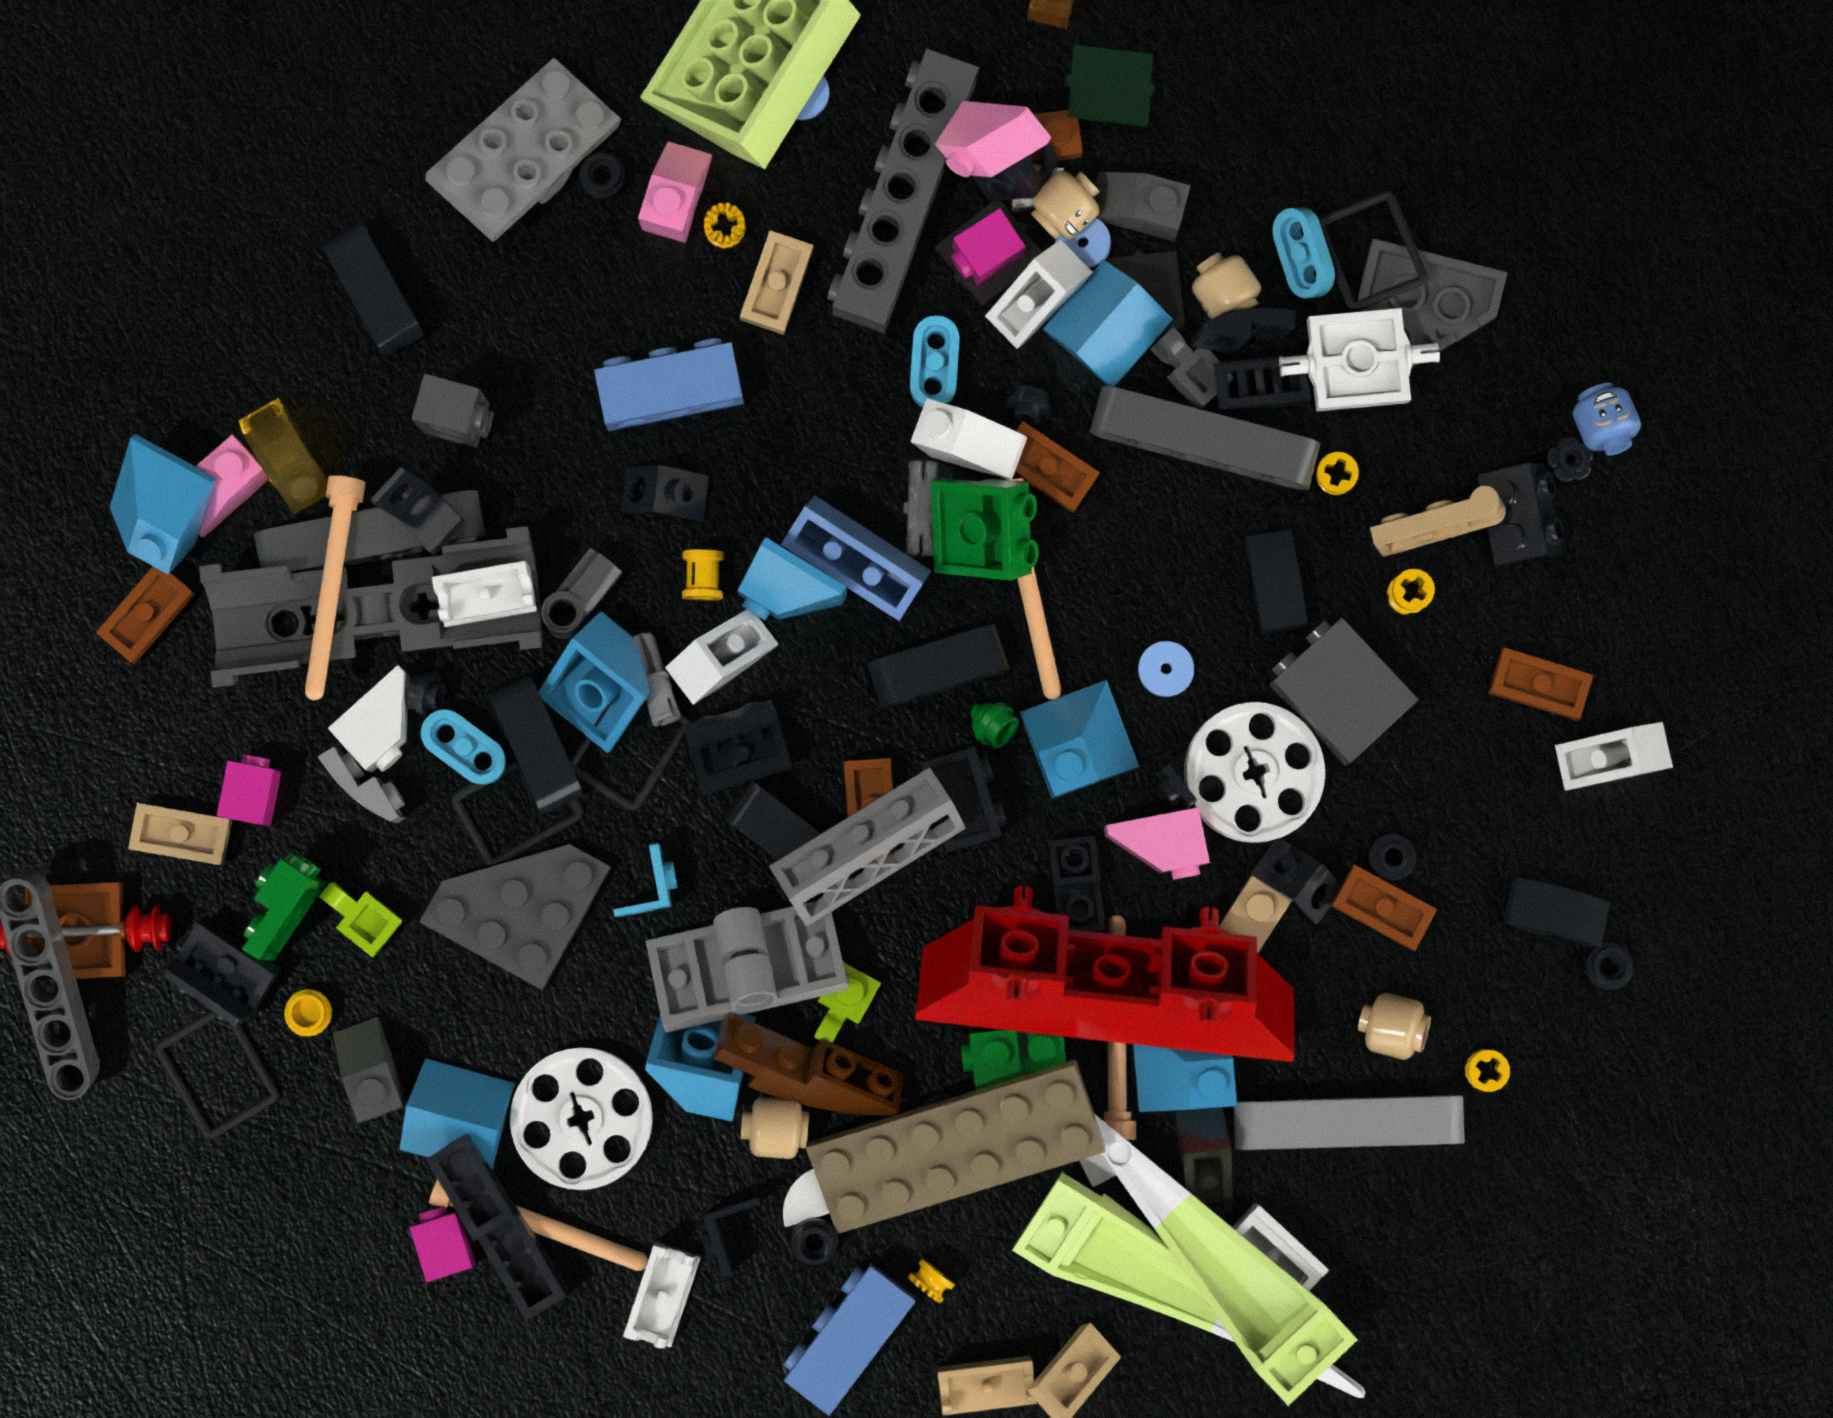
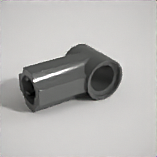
[541,547,622,639]

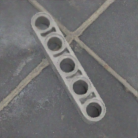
[1234,1095,1465,1150]

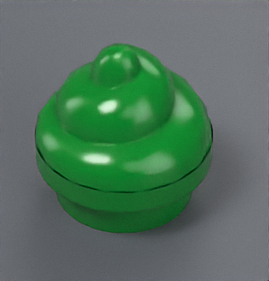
[971,702,1019,748]

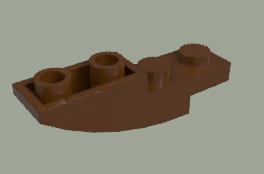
[714,1012,904,1116]

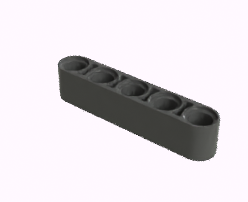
[1090,386,1321,490]
[254,490,486,573]
[0,868,100,1100]

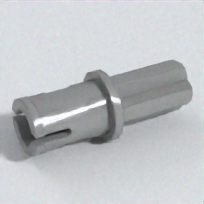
[633,632,681,726]

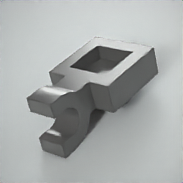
[1150,327,1235,409]

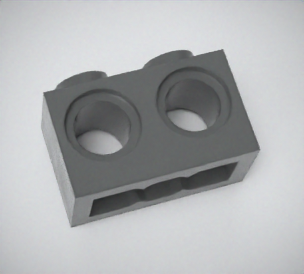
[411,374,494,448]

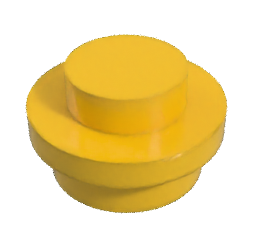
[284,989,332,1036]

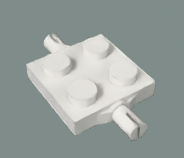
[1279,308,1440,411]

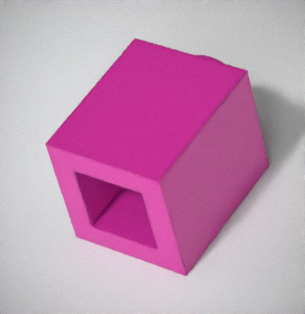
[950,209,1026,286]
[217,755,281,827]
[410,1206,477,1282]

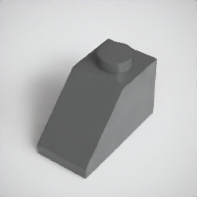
[1094,172,1191,241]
[333,1017,408,1123]

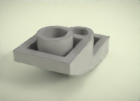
[318,747,405,823]

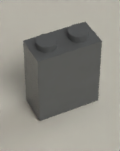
[1269,618,1419,766]

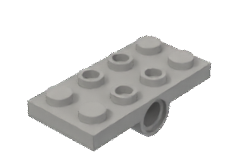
[425,58,621,242]
[646,901,849,1033]

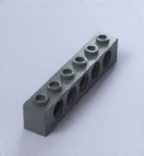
[827,49,979,333]

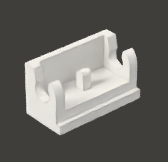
[432,561,538,628]
[1232,1202,1329,1291]
[623,1242,701,1349]

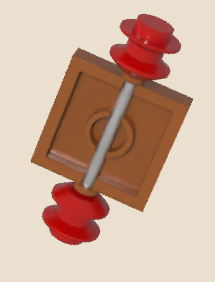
[0,882,171,980]

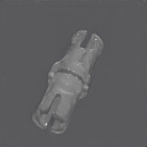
[903,461,938,557]

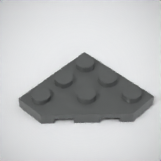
[1354,239,1507,369]
[420,844,612,990]

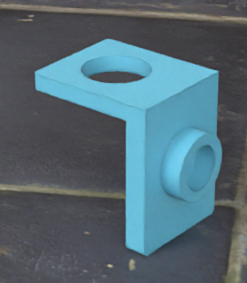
[613,843,678,917]

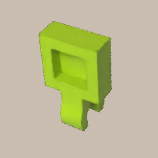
[319,882,404,957]
[814,962,881,1043]

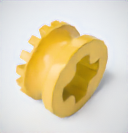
[704,203,746,248]
[1316,452,1359,495]
[1465,1050,1510,1092]
[908,1258,955,1303]

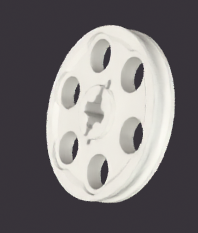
[1184,702,1325,843]
[510,1048,653,1190]

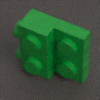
[931,478,1039,580]
[242,852,327,961]
[961,1030,1066,1093]

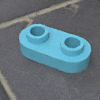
[1273,207,1335,298]
[910,316,959,408]
[421,710,507,785]

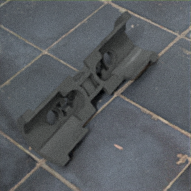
[199,526,543,688]

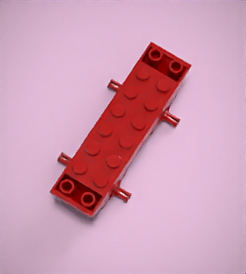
[915,886,1294,1062]

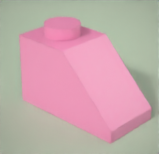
[935,101,1051,177]
[638,141,712,243]
[196,435,272,538]
[1104,807,1210,880]

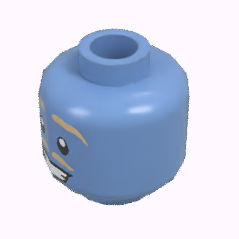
[1573,383,1641,455]

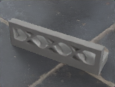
[769,767,966,927]

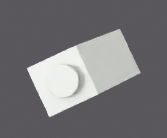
[985,240,1093,349]
[911,399,1027,480]
[665,610,778,704]
[328,665,410,772]
[1555,722,1673,791]

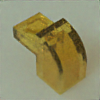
[239,398,328,514]

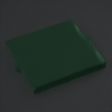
[1065,45,1155,127]

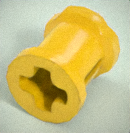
[682,549,724,601]
[1387,569,1435,615]

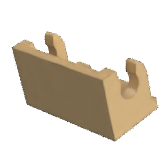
[937,1356,1037,1415]

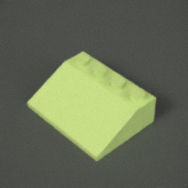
[640,0,861,169]

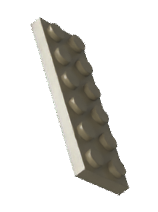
[806,1060,1106,1234]

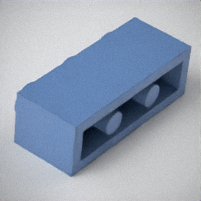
[594,338,744,431]
[781,496,931,621]
[783,1263,916,1416]

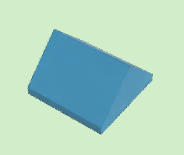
[1043,259,1173,387]
[400,1058,516,1169]

